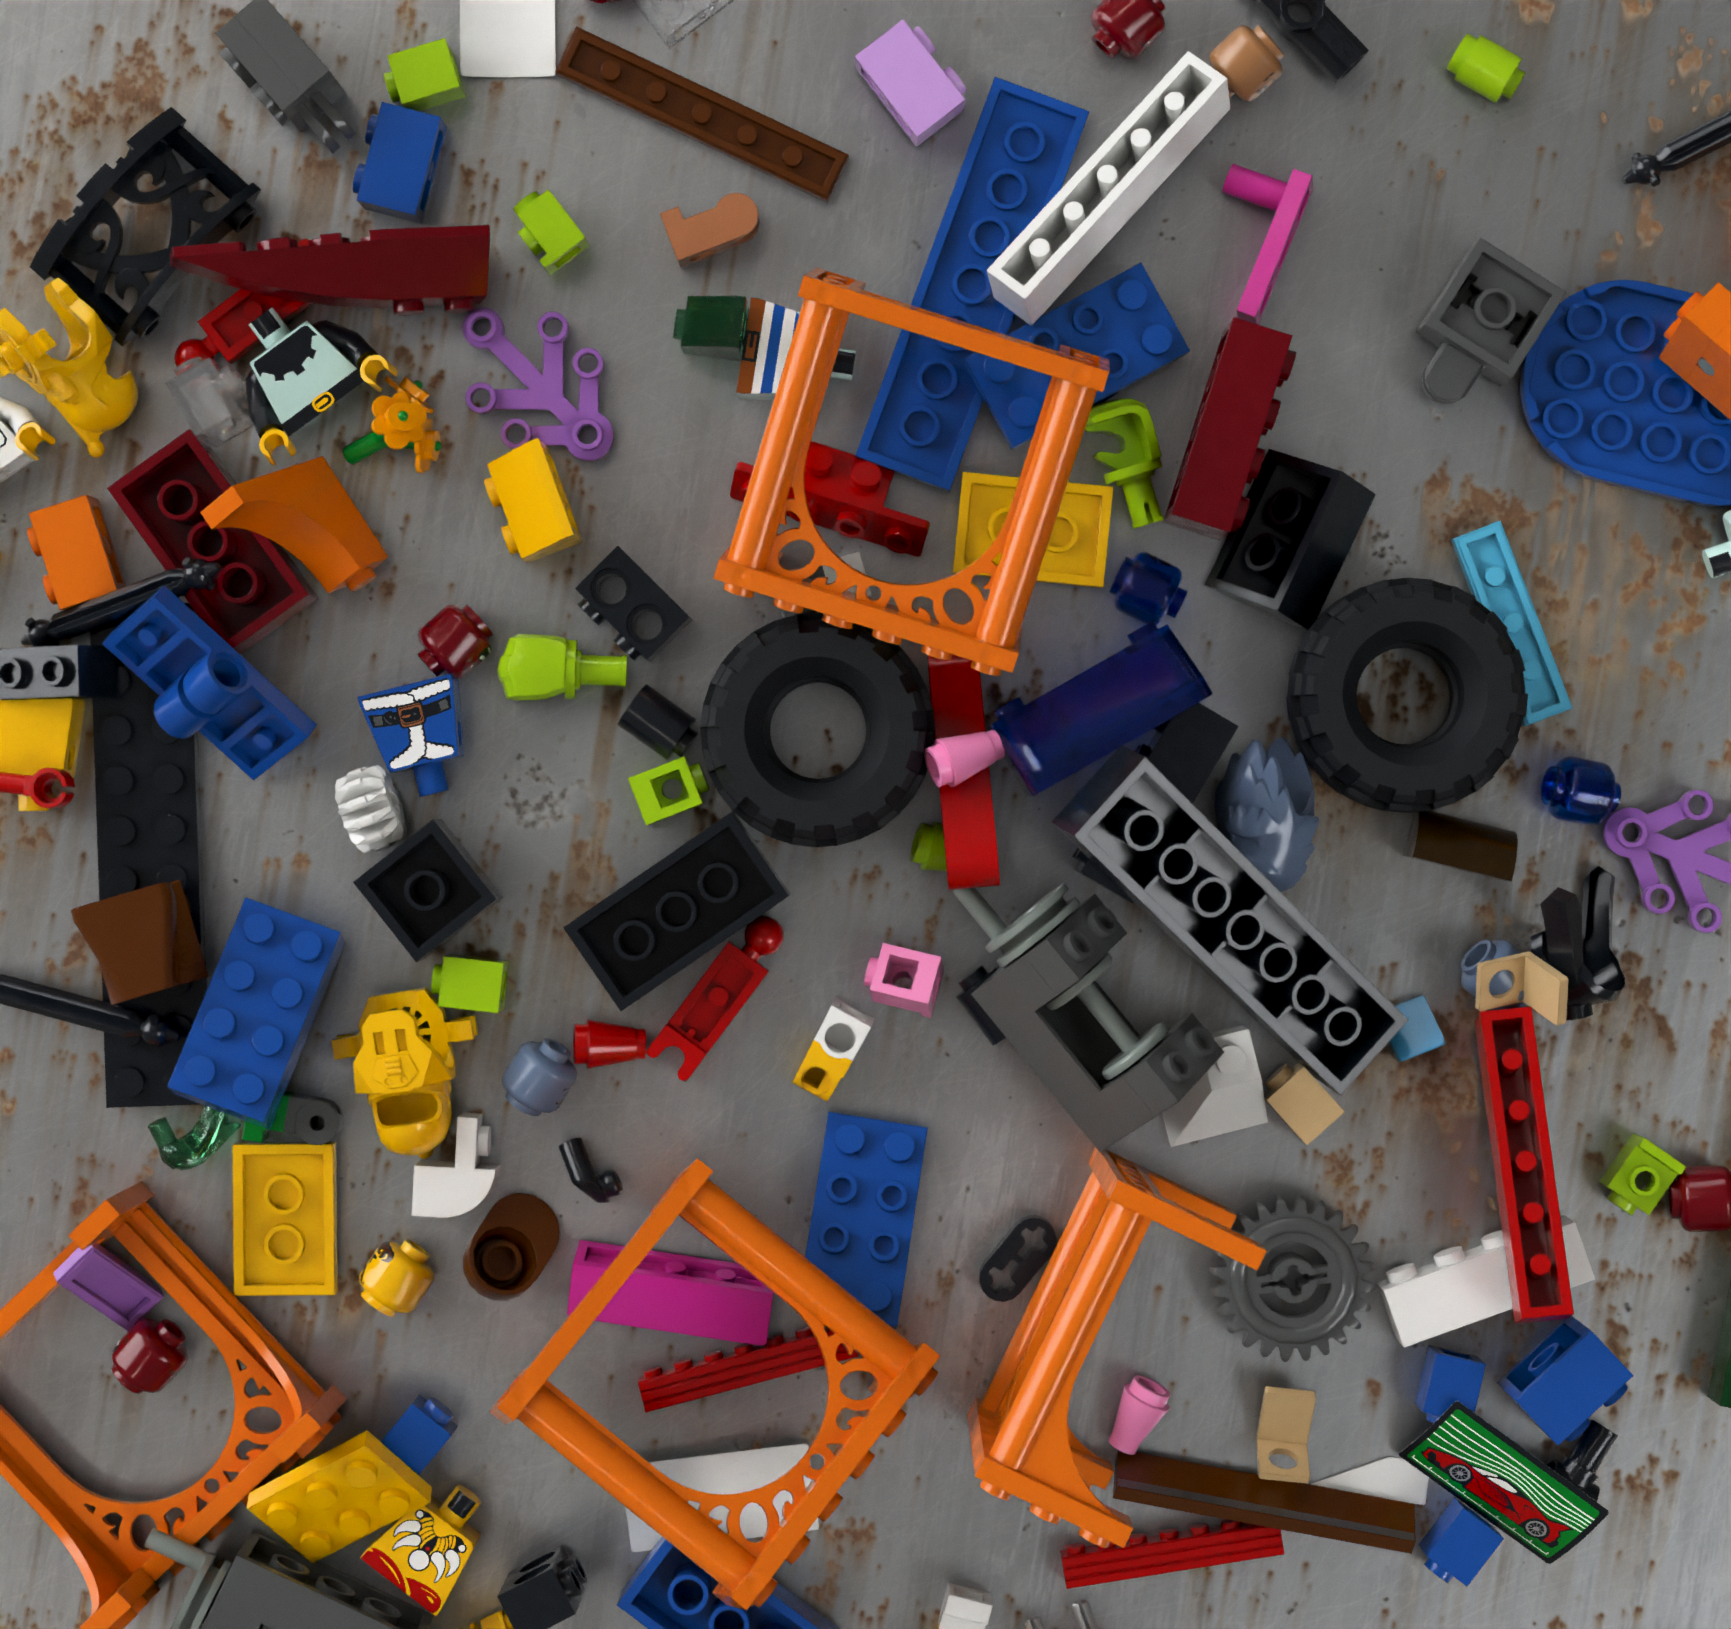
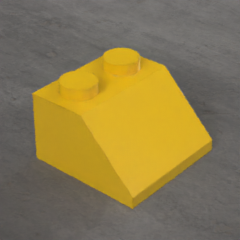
[484,438,583,563]

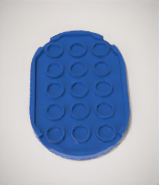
[1519,280,1731,507]

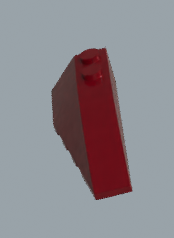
[170,225,490,316]

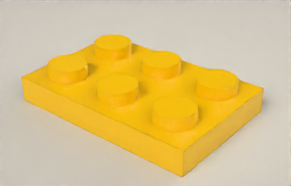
[952,472,1113,588]
[232,1142,338,1296]
[247,1430,432,1563]

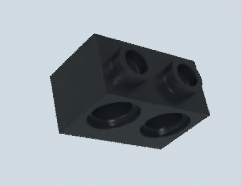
[575,546,693,662]
[0,645,116,700]
[497,1545,587,1629]

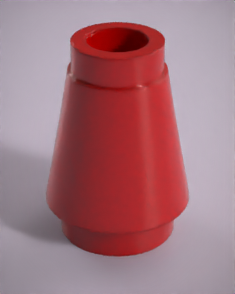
[573,1019,646,1069]

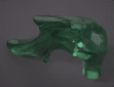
[148,1105,241,1170]

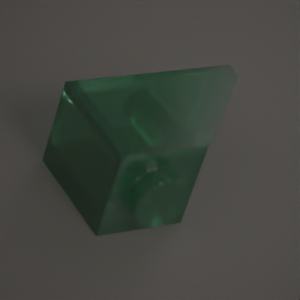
[673,295,749,362]

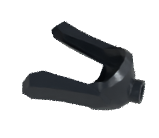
[1530,866,1625,1020]

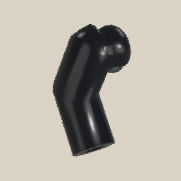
[559,1137,623,1203]

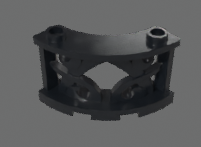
[30,107,261,346]

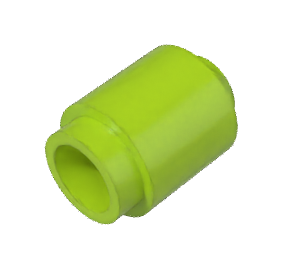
[1446,33,1526,103]

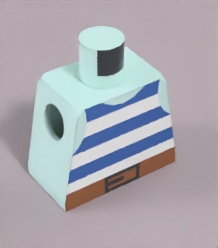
[736,297,856,400]

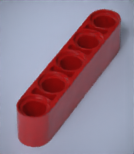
[927,654,1000,890]

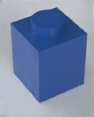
[1415,1345,1486,1423]
[381,1394,458,1475]
[1418,1497,1504,1587]

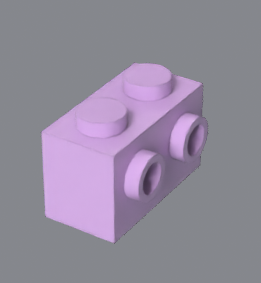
[855,19,967,147]

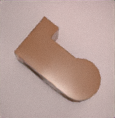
[660,193,760,268]

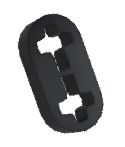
[979,1215,1057,1302]

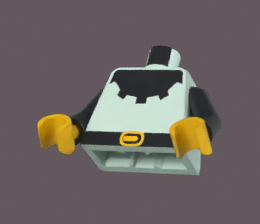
[245,307,398,465]

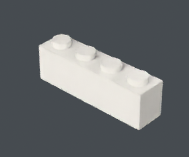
[1376,1216,1595,1348]

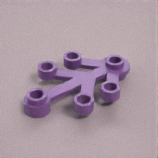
[462,308,614,461]
[1603,790,1731,933]

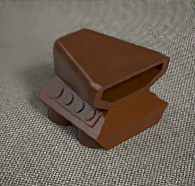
[71,880,209,1005]

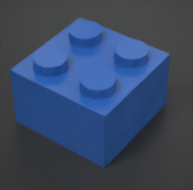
[1497,1316,1634,1446]

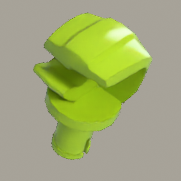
[1085,398,1164,529]
[497,634,627,702]

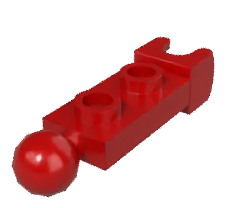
[174,239,314,378]
[646,916,784,1082]

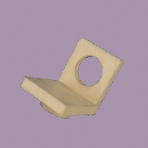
[1475,951,1569,1026]
[1256,1386,1316,1484]

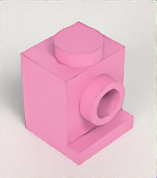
[864,943,944,1018]

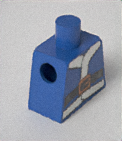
[357,674,464,797]

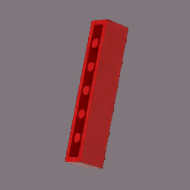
[1474,1007,1574,1324]

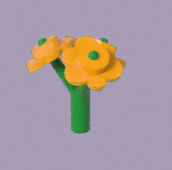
[343,375,442,473]

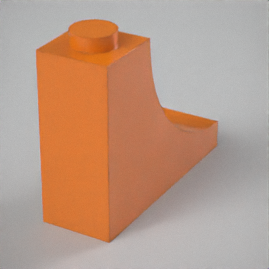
[200,456,388,593]

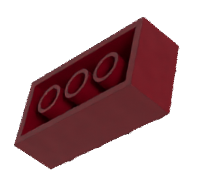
[1162,317,1297,541]
[107,429,319,655]

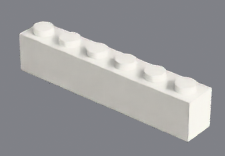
[986,51,1230,326]

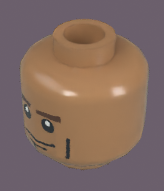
[1209,25,1285,102]

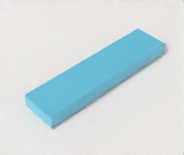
[1451,520,1573,727]

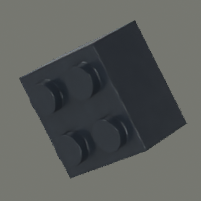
[353,819,503,962]

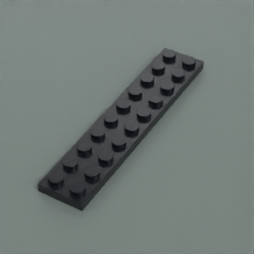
[90,603,207,1108]

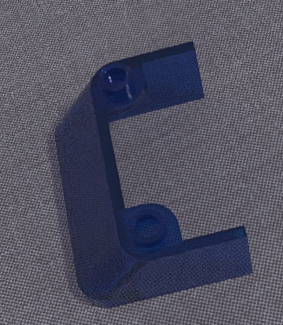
[987,620,1213,797]

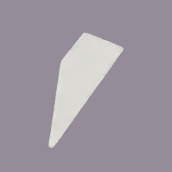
[1310,1457,1429,1505]

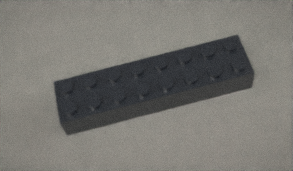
[1052,745,1408,1095]

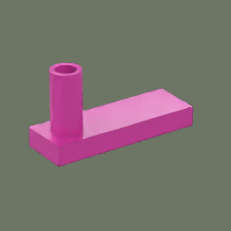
[1222,164,1313,325]

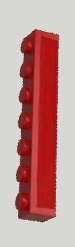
[638,1327,859,1413]
[1060,1519,1284,1589]

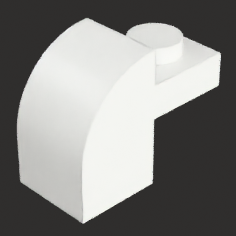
[411,1112,501,1218]

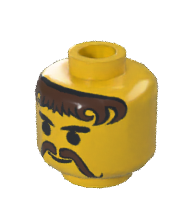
[359,1239,434,1317]

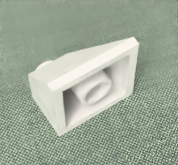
[1162,1025,1268,1147]

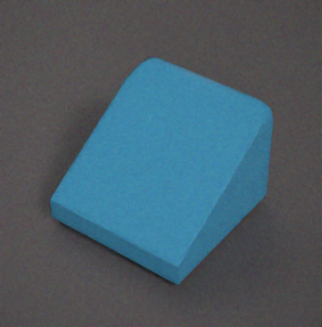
[1388,995,1446,1062]

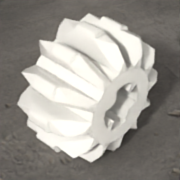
[334,765,407,853]

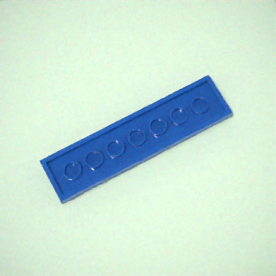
[855,77,1090,492]

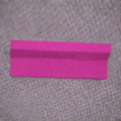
[567,1240,774,1346]

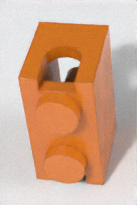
[27,495,126,610]

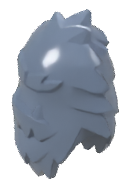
[1215,737,1319,893]

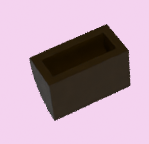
[1403,811,1518,881]

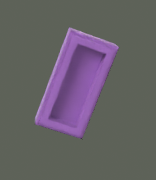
[53,1243,164,1331]

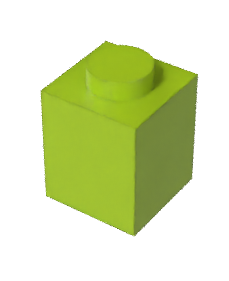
[383,38,466,111]
[431,954,510,1013]

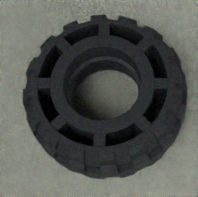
[1286,578,1528,813]
[700,613,935,847]

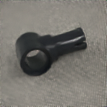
[1547,1419,1618,1502]

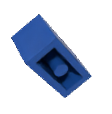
[353,102,447,224]

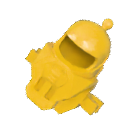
[0,278,138,458]
[331,987,479,1159]

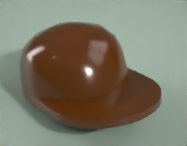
[463,1193,560,1301]

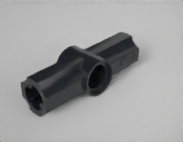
[1255,0,1369,84]

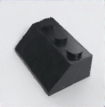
[1205,449,1376,630]

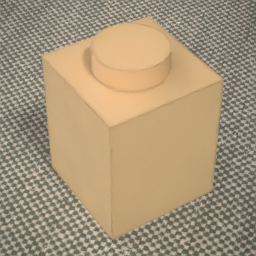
[1264,1063,1345,1145]

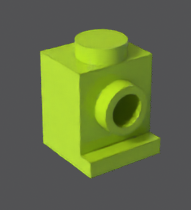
[513,189,590,276]
[628,756,710,825]
[1599,1133,1686,1216]

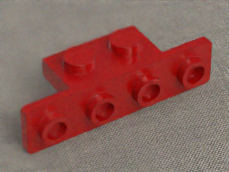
[730,441,930,557]

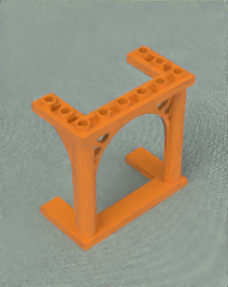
[713,267,1110,676]
[967,1147,1267,1548]
[489,1158,941,1611]
[0,1181,347,1629]

